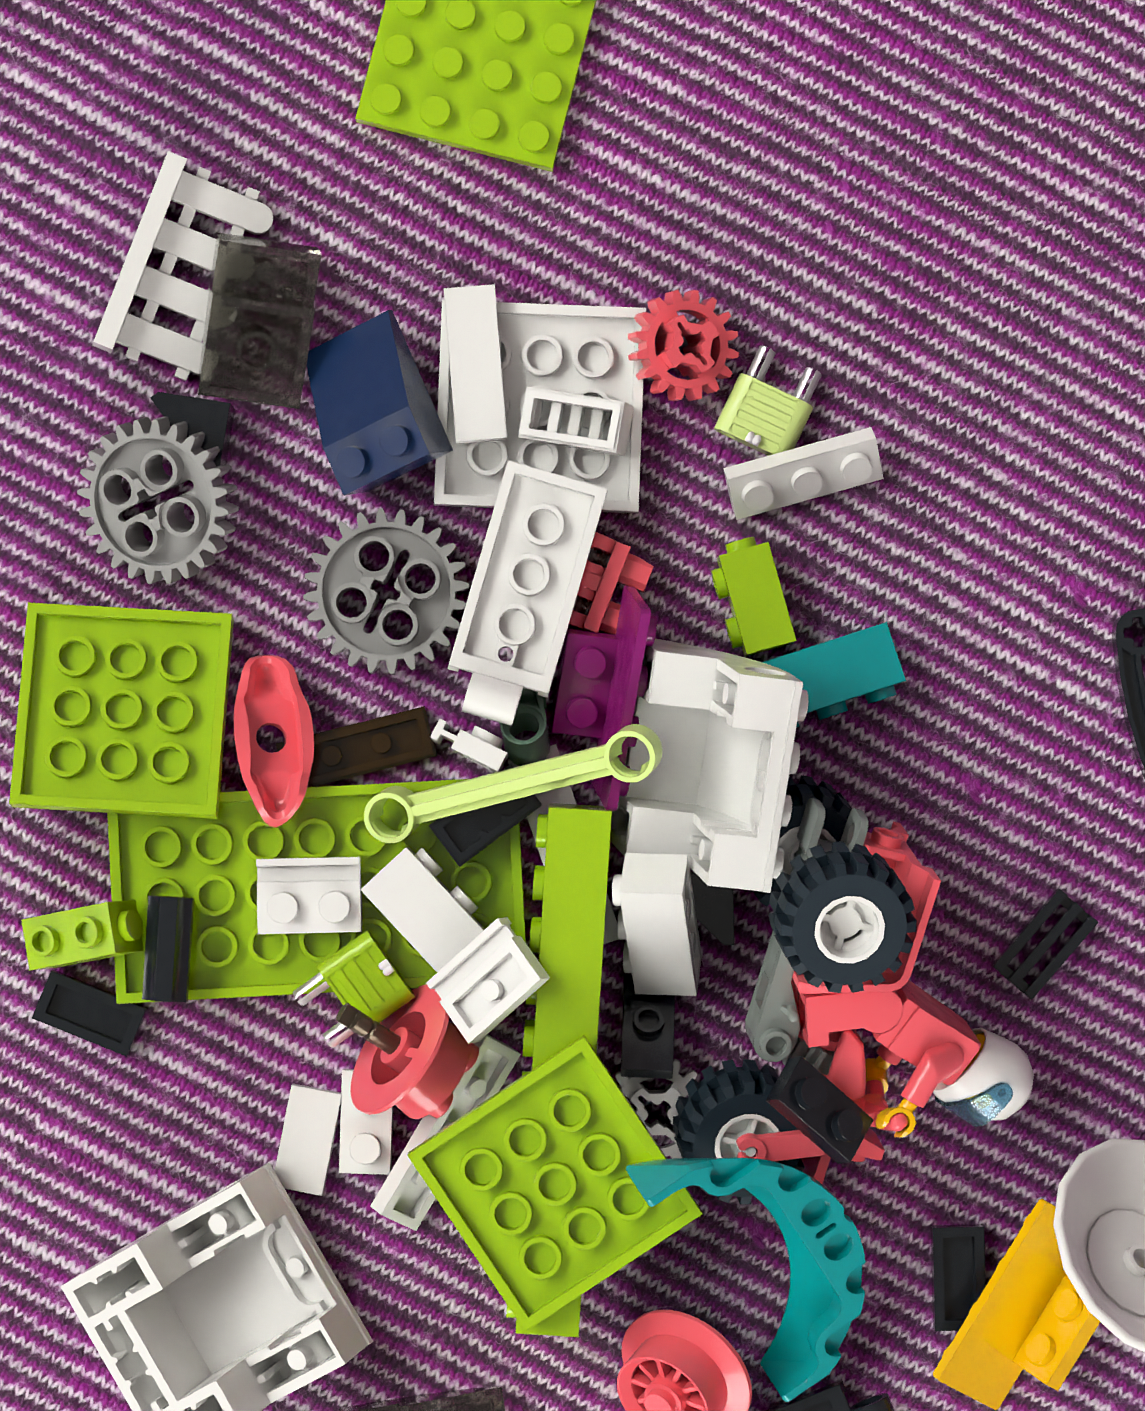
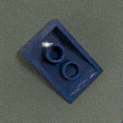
[304,310,453,495]

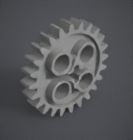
[77,416,239,584]
[303,508,470,675]

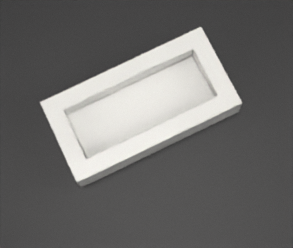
[275,1083,342,1196]

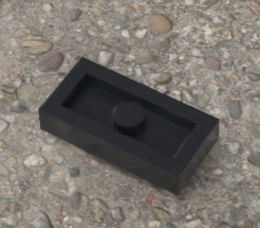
[766,1056,873,1164]

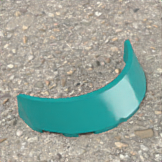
[626,1158,866,1402]

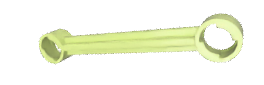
[364,724,662,843]

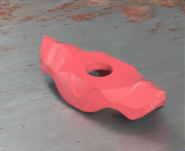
[234,655,314,828]

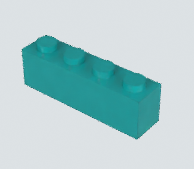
[762,622,906,728]

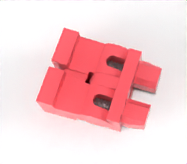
[569,532,654,635]

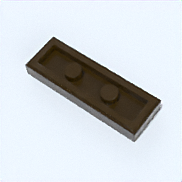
[276,706,437,788]

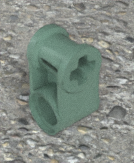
[499,688,550,766]

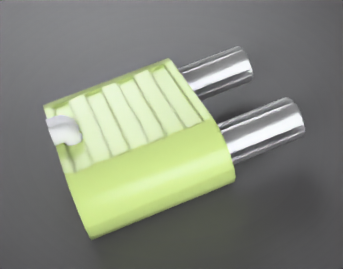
[714,346,821,456]

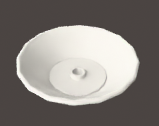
[1053,1139,1145,1352]

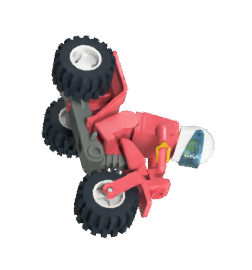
[673,775,1034,1205]

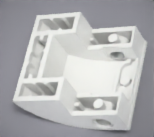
[610,639,808,893]
[60,1163,373,1411]

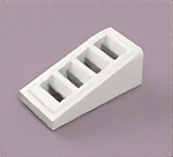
[518,387,634,456]

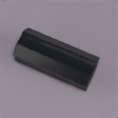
[142,895,194,1002]

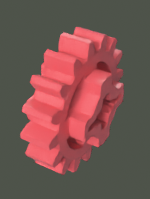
[628,290,739,401]

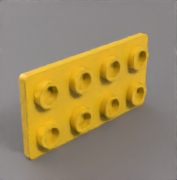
[933,1199,1100,1410]

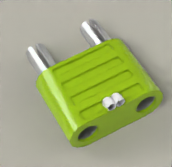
[293,930,415,1048]

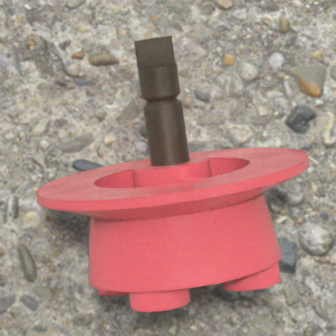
[336,985,479,1119]

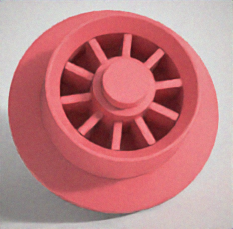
[617,1309,752,1411]

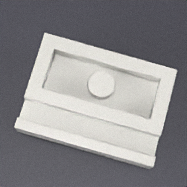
[430,718,508,773]
[256,857,362,934]
[426,917,550,1044]

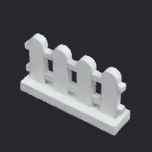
[92,151,273,381]

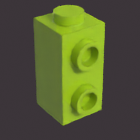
[711,537,796,657]
[21,900,144,971]

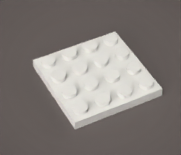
[434,300,646,513]

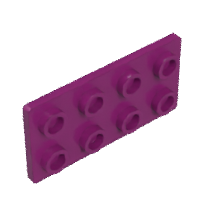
[549,586,657,811]

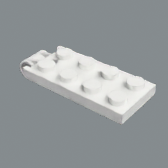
[448,460,608,726]

